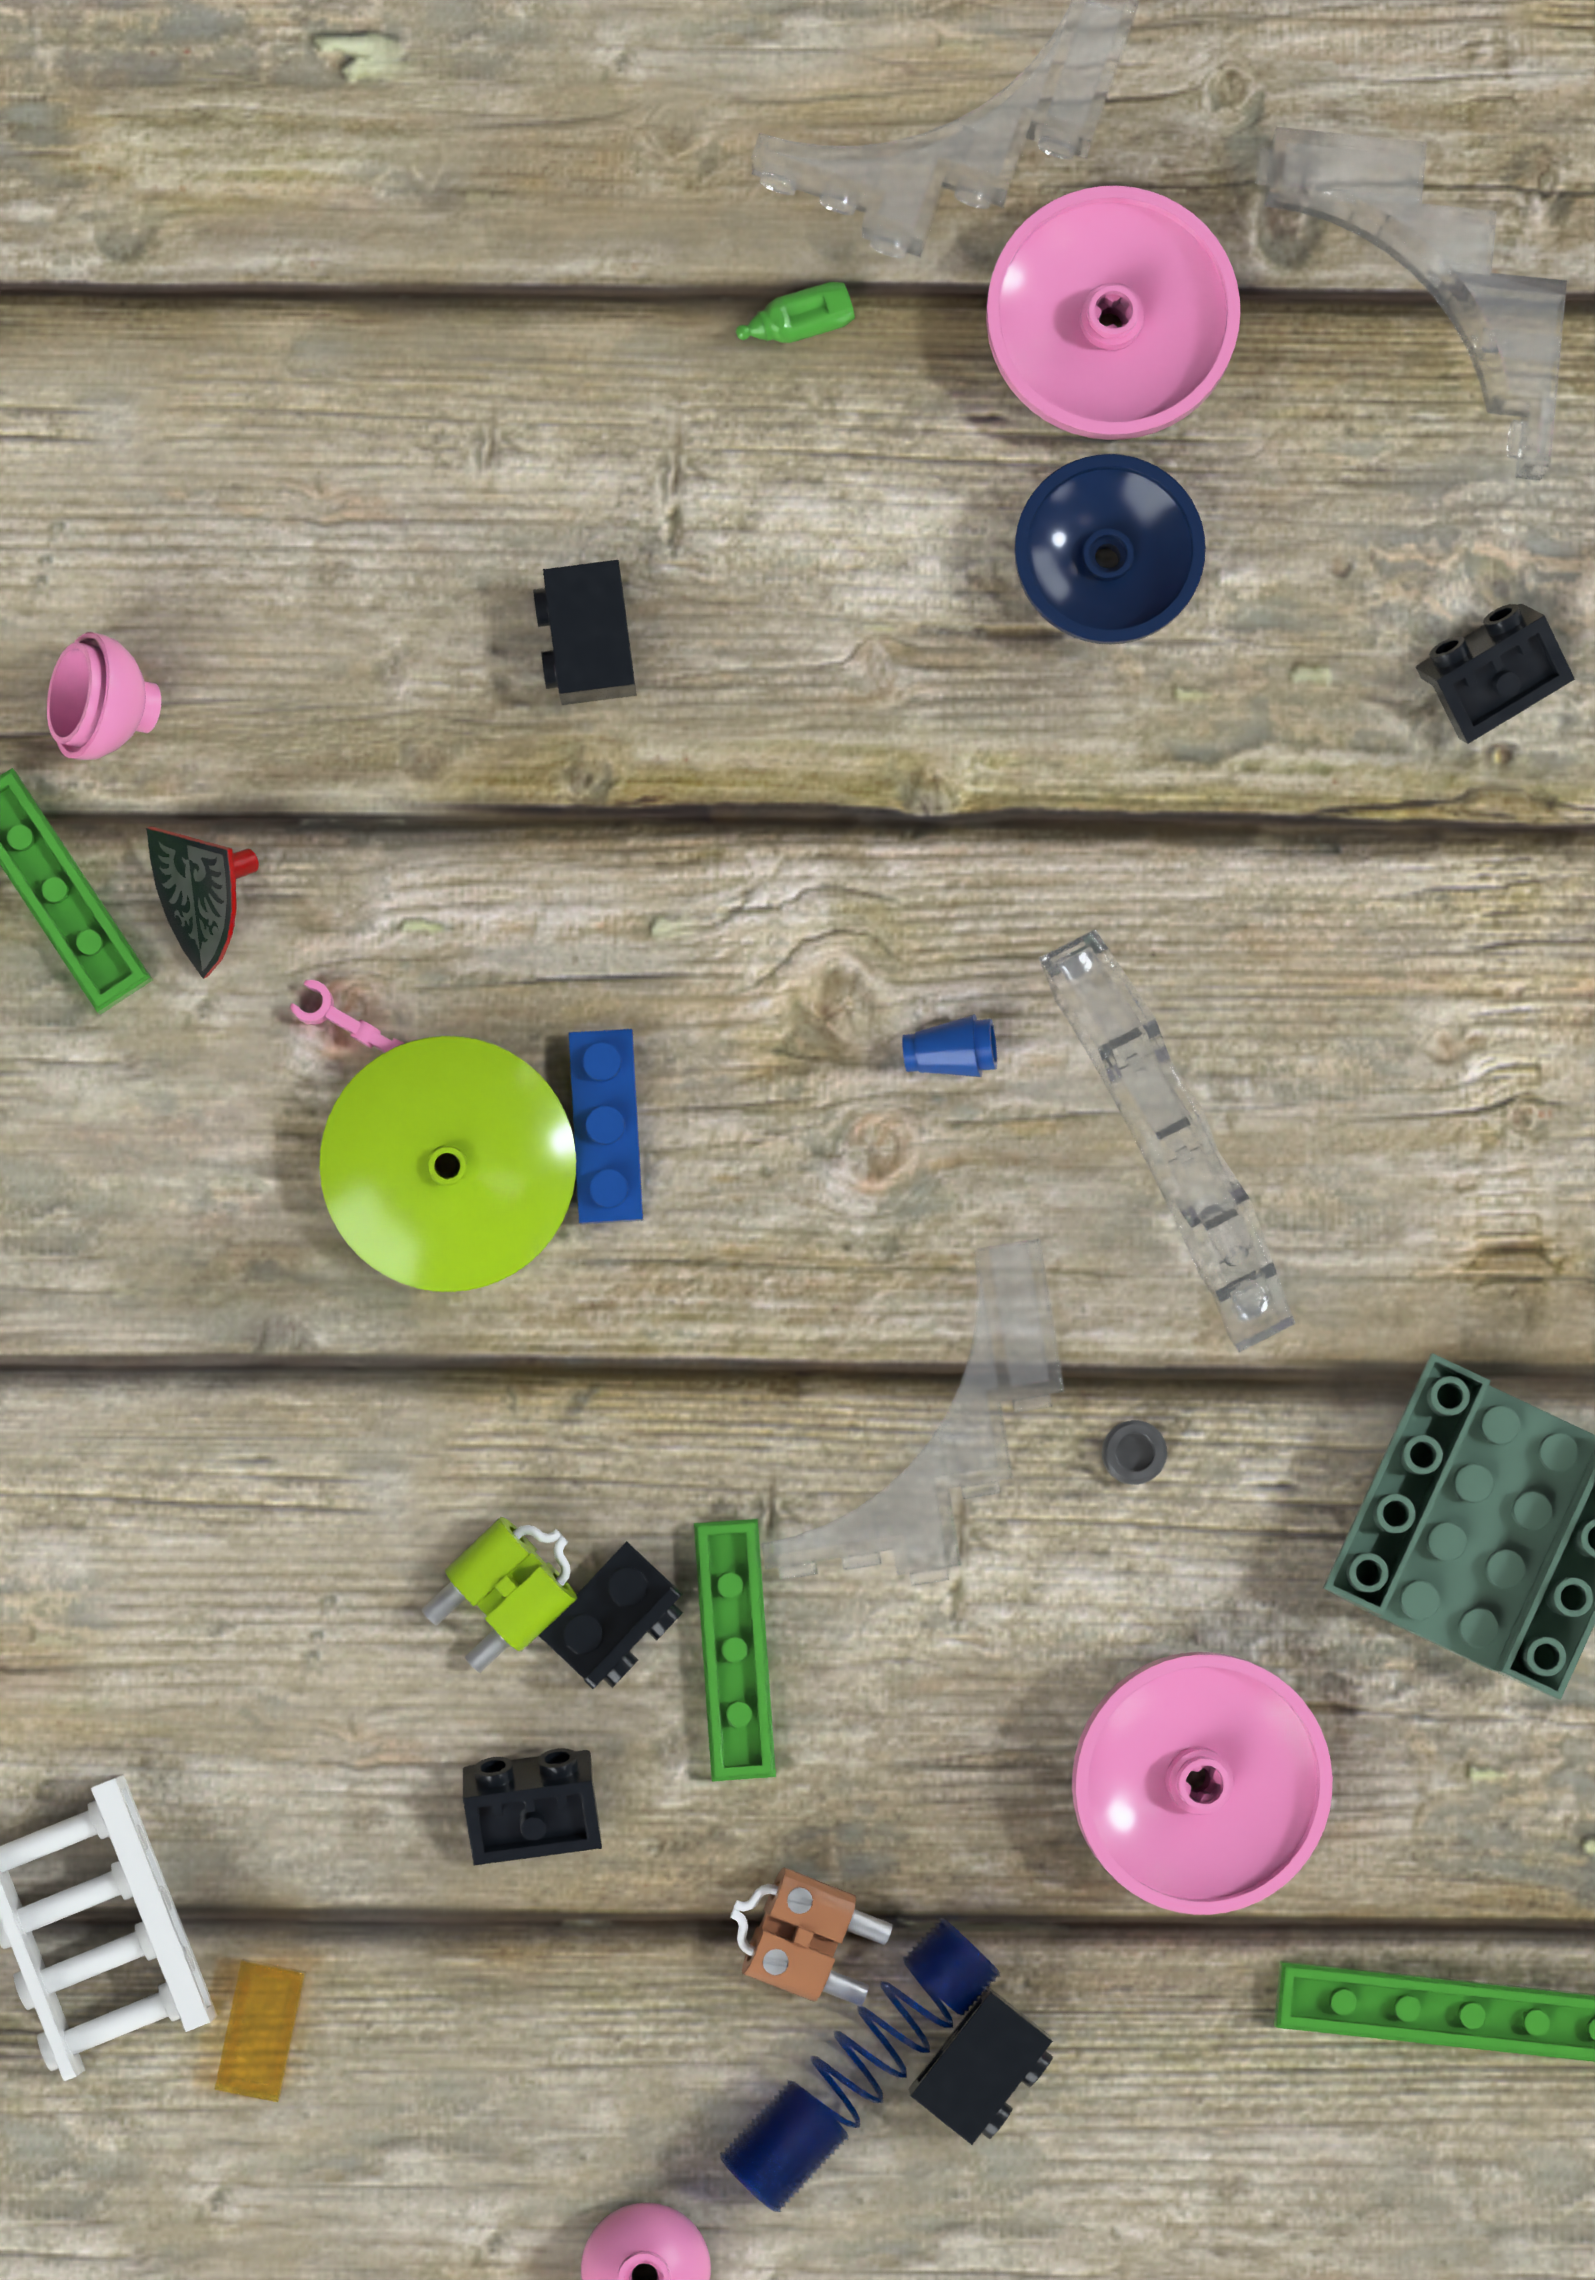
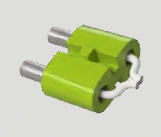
[422,1517,577,1673]

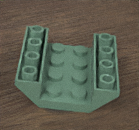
[1323,1353,1595,1700]

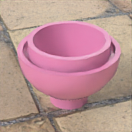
[47,632,161,760]
[581,2203,711,2280]

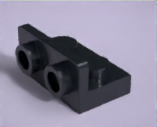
[1416,604,1575,744]
[539,1541,683,1689]
[463,1748,602,1866]

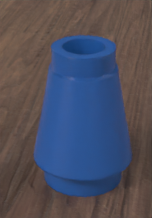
[902,1014,997,1077]

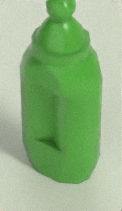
[736,282,855,343]

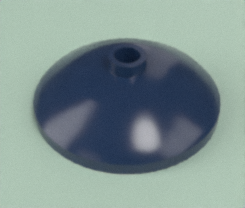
[1014,454,1206,645]

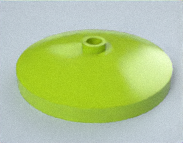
[319,1036,576,1292]

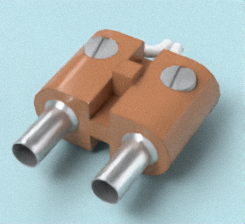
[730,1867,893,2006]

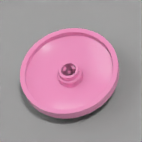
[986,186,1240,440]
[1072,1652,1333,1915]

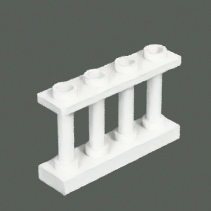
[0,1775,218,2081]

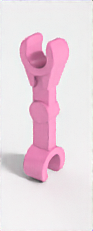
[290,980,405,1053]

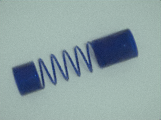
[720,1918,1000,2212]

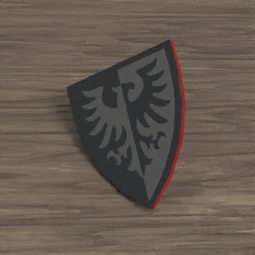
[146,826,259,979]

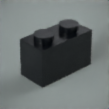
[533,560,637,705]
[909,1986,1053,2145]

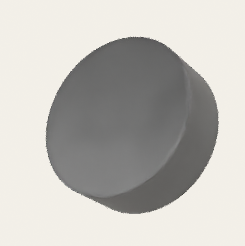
[1102,1420,1167,1485]

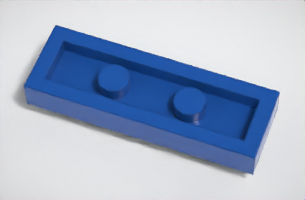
[569,1029,643,1225]

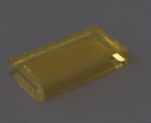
[214,1959,307,2102]

